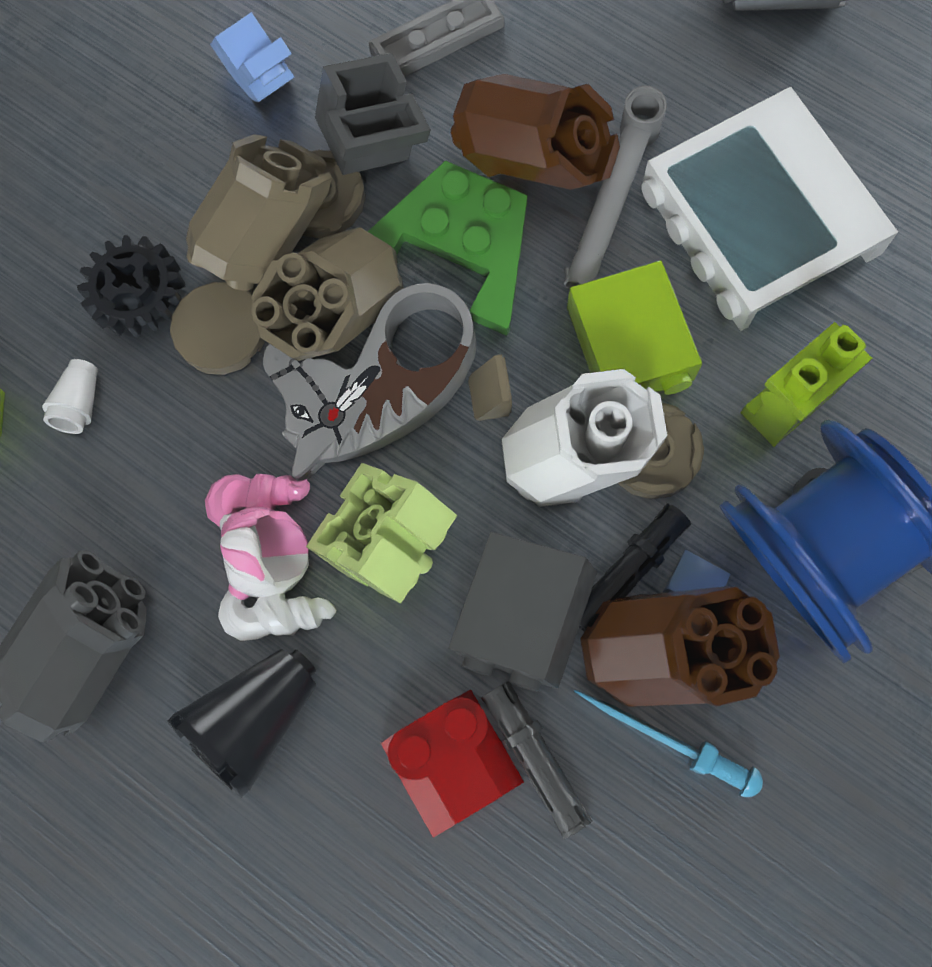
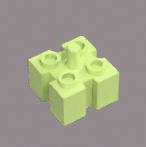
[306,463,457,604]

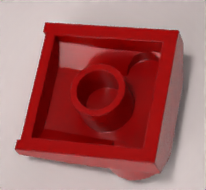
[381,689,524,838]

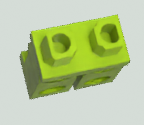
[740,322,872,447]

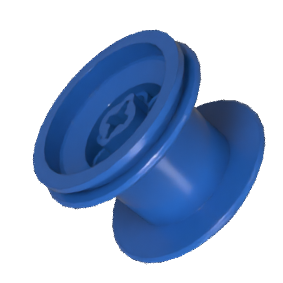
[719,420,932,664]

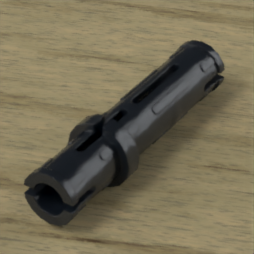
[579,503,691,632]

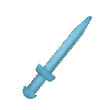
[574,690,763,797]

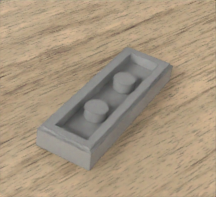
[368,0,504,77]

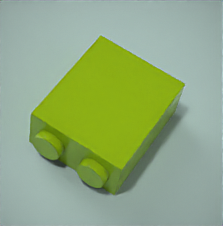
[567,260,702,395]

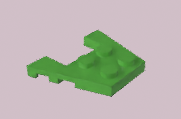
[367,161,528,336]

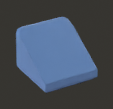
[662,550,731,593]

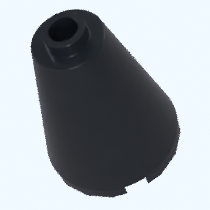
[167,649,316,798]

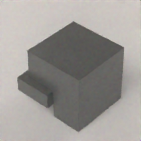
[315,53,431,175]

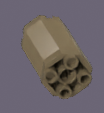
[186,134,332,291]
[251,227,404,361]

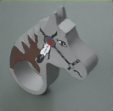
[263,283,477,480]

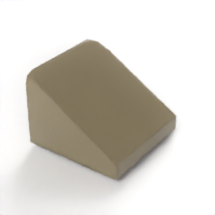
[468,354,512,421]

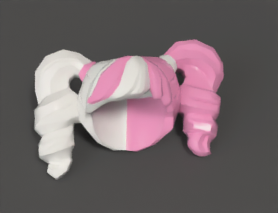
[205,474,337,642]

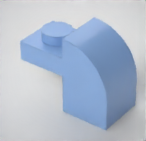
[210,12,294,102]

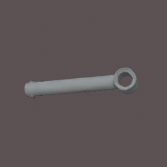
[564,86,667,289]

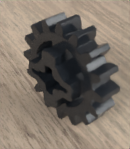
[77,235,185,338]

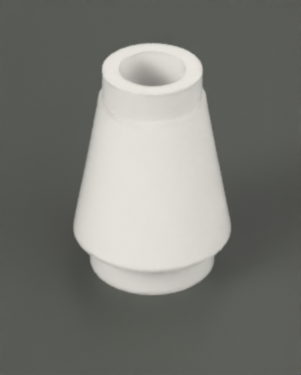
[42,359,98,434]

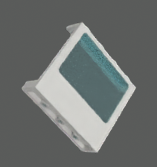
[641,86,898,331]

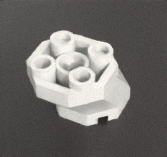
[502,369,667,507]

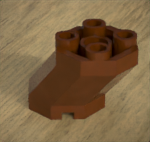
[451,74,620,190]
[580,586,780,707]

